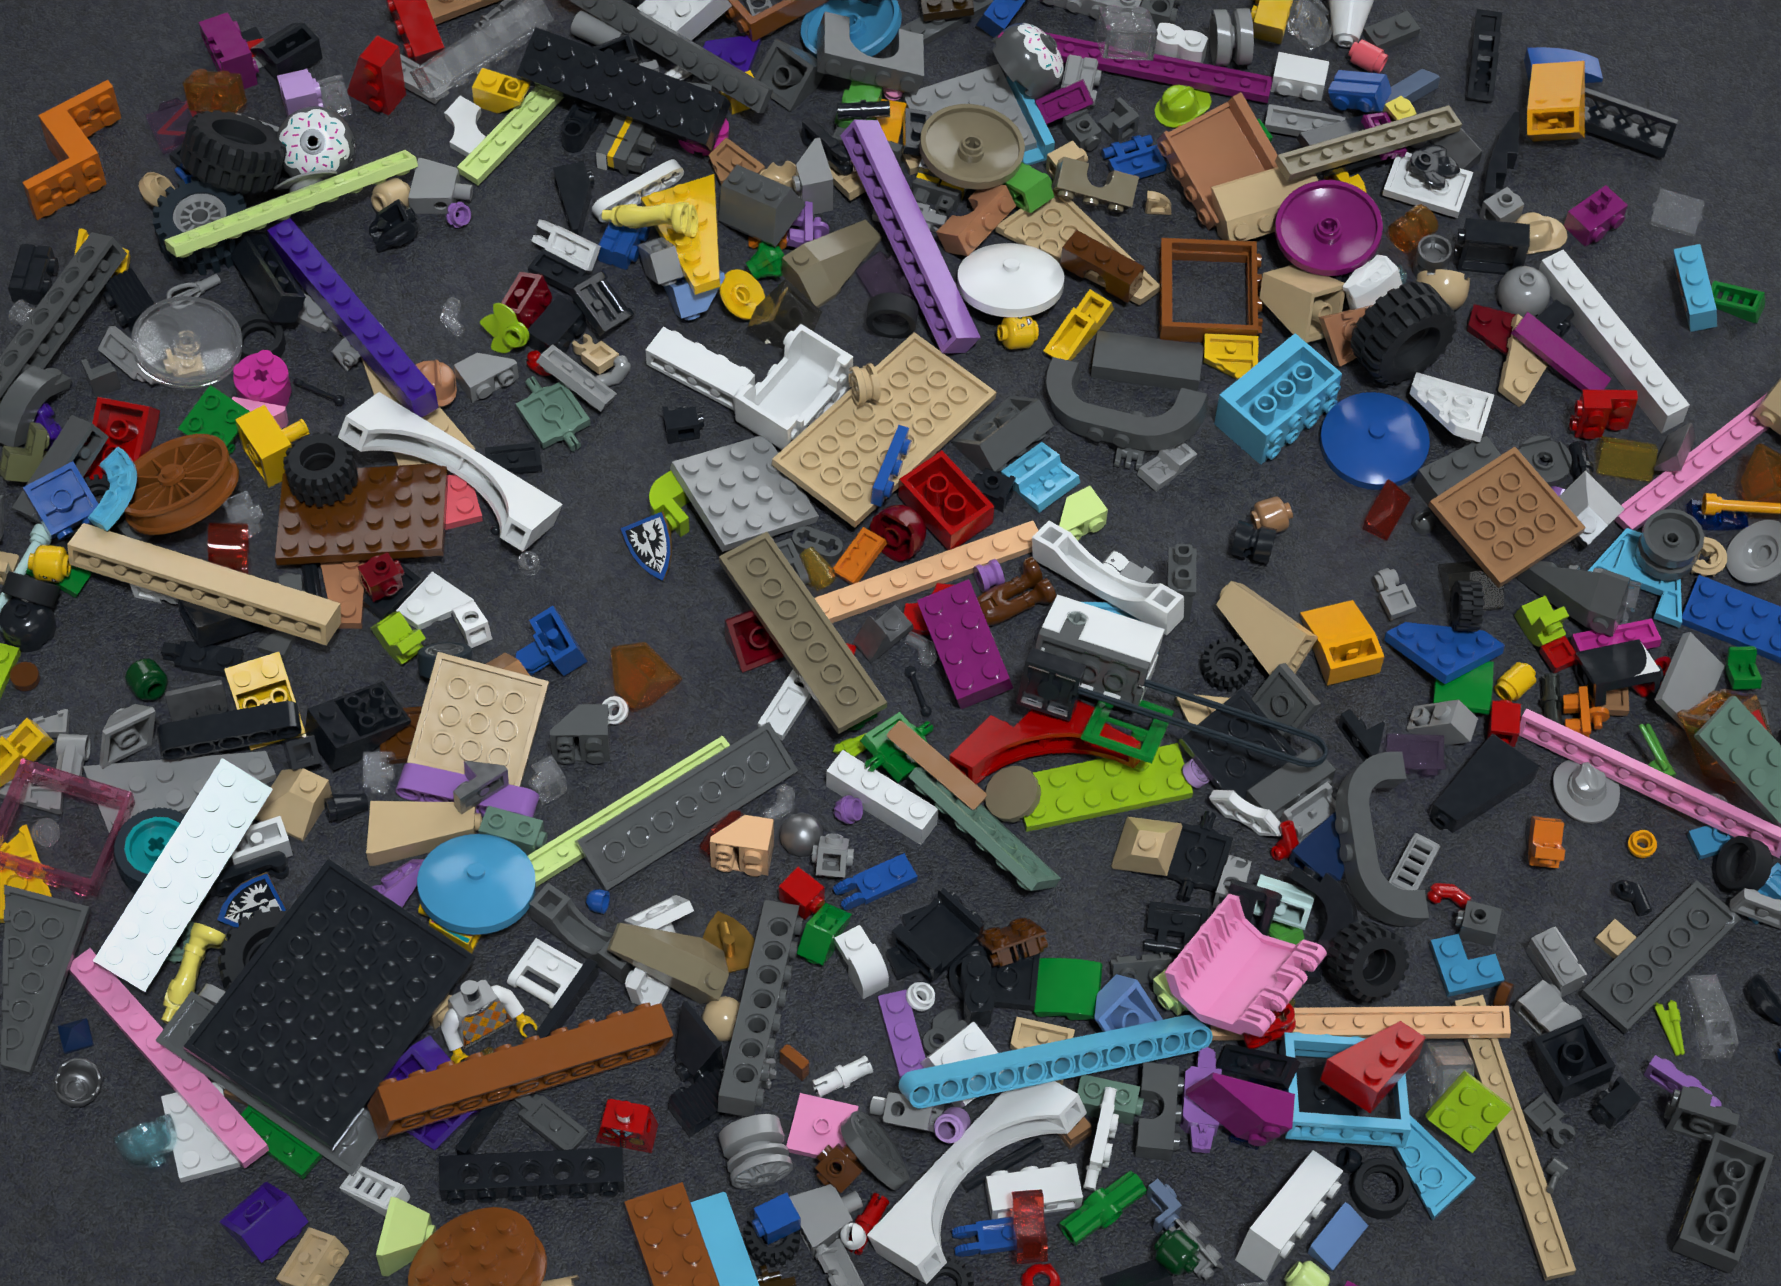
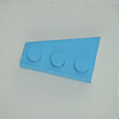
[1392,1115,1476,1221]

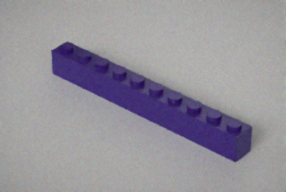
[267,218,439,418]

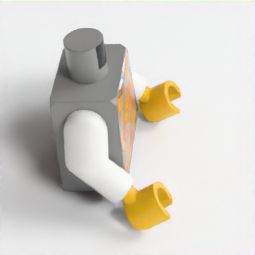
[441,980,537,1064]

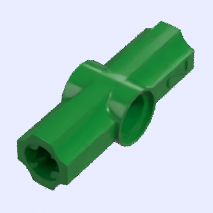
[1059,1170,1147,1246]

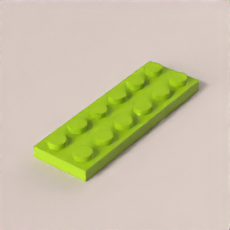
[1022,743,1193,832]

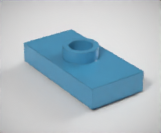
[1687,825,1734,860]

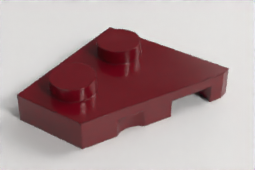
[1467,304,1523,359]

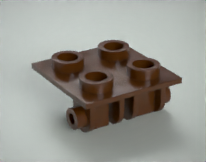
[977,918,1048,968]

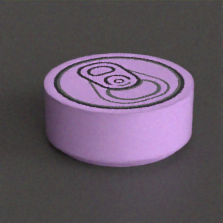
[1183,759,1210,788]

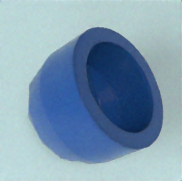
[586,889,610,914]

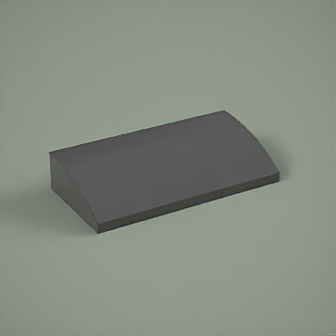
[1091,331,1204,391]

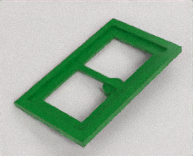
[1081,700,1174,764]

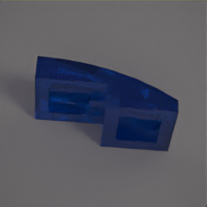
[1686,498,1749,531]

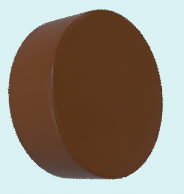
[10,662,40,691]
[1493,981,1514,1006]

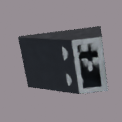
[305,681,411,770]

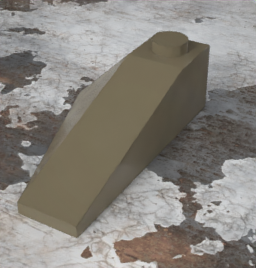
[782,219,882,310]
[607,923,729,1004]

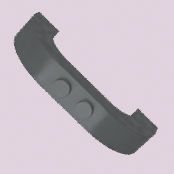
[1046,357,1209,451]
[1335,752,1429,927]

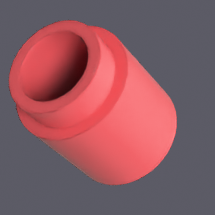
[1348,39,1388,73]

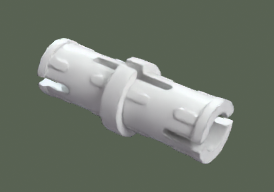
[811,1055,873,1098]

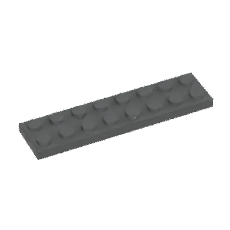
[575,722,798,891]
[155,991,379,1176]

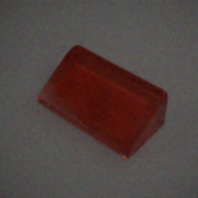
[1363,479,1411,541]

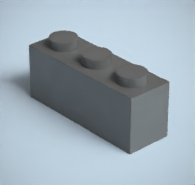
[1245,745,1336,822]

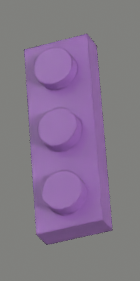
[878,990,926,1080]

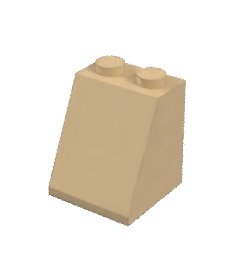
[1259,265,1345,343]

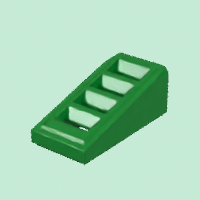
[1711,281,1765,324]

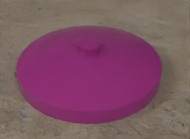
[1275,180,1383,276]

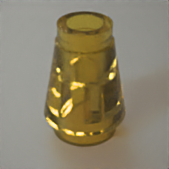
[800,547,836,590]

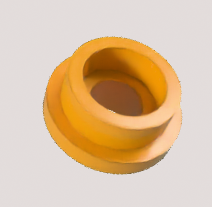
[1627,830,1657,858]

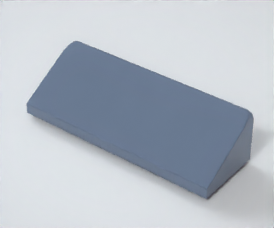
[1368,69,1440,113]

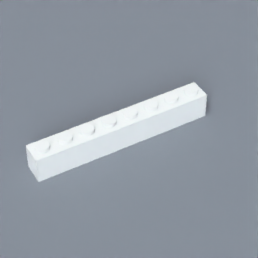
[1539,250,1690,433]

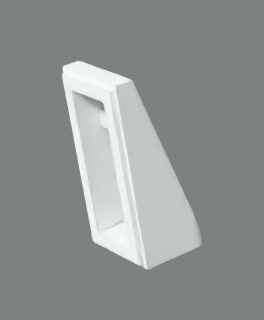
[340,1166,410,1217]

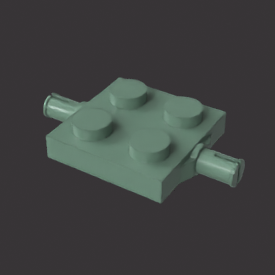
[516,376,591,451]

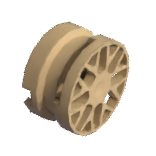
[848,363,881,405]

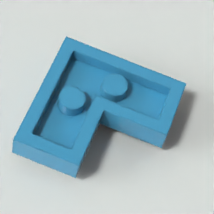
[1429,934,1505,997]

